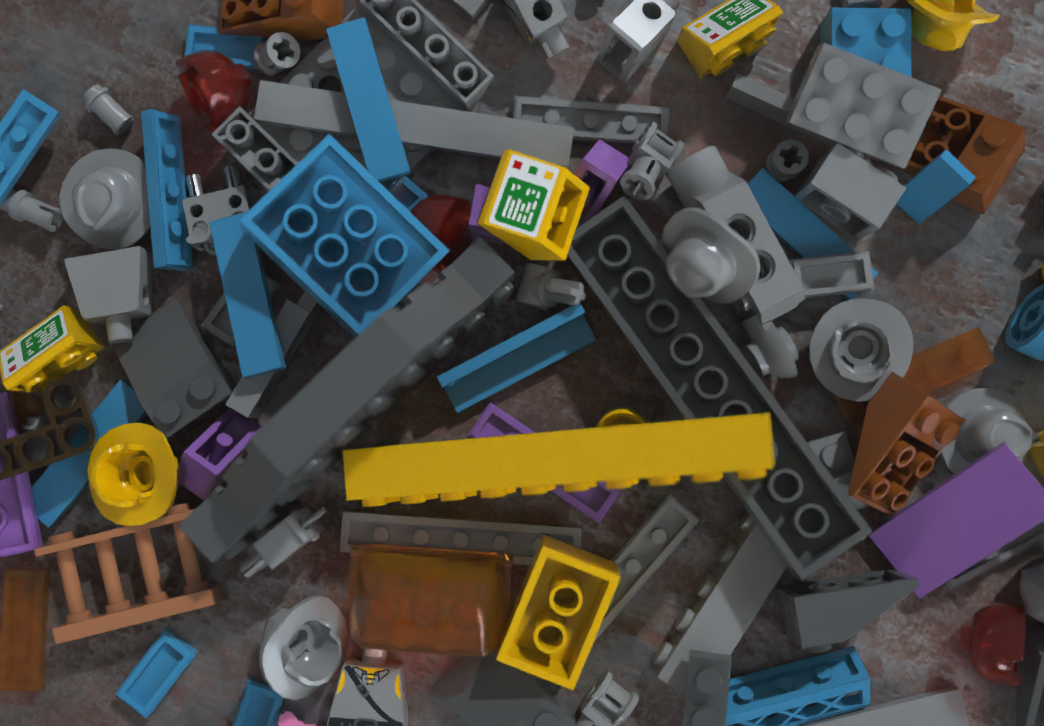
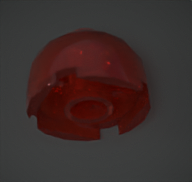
[175,50,251,133]
[410,194,472,274]
[960,603,1026,687]

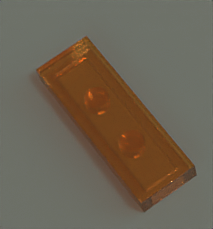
[0,568,50,691]

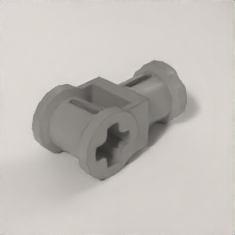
[620,121,685,200]
[573,670,639,726]

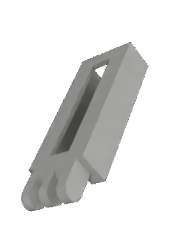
[225,291,322,418]

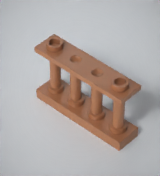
[34,502,225,645]

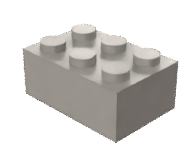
[784,43,942,169]

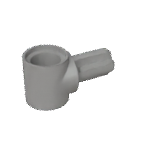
[515,263,586,311]

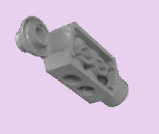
[666,145,805,378]

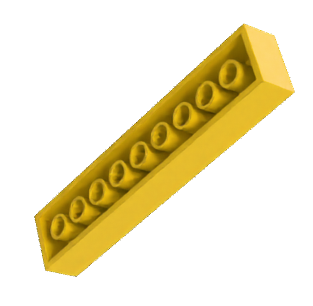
[343,413,775,507]

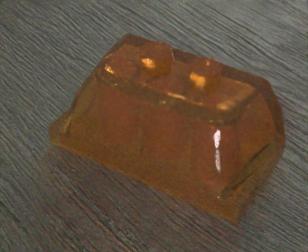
[348,543,513,657]

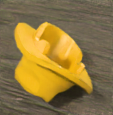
[906,0,1000,51]
[87,423,179,526]

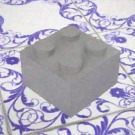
[794,142,906,242]

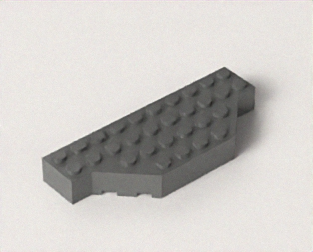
[178,237,515,563]

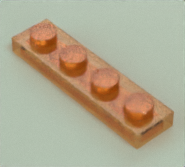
[834,326,996,426]

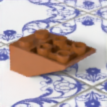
[218,0,344,41]
[899,96,1025,215]
[848,371,966,517]

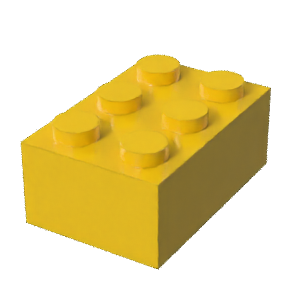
[496,534,621,691]

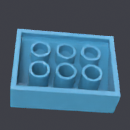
[239,134,450,338]

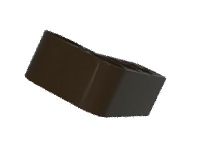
[0,378,99,481]

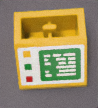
[677,0,783,79]
[478,149,590,261]
[0,305,105,393]

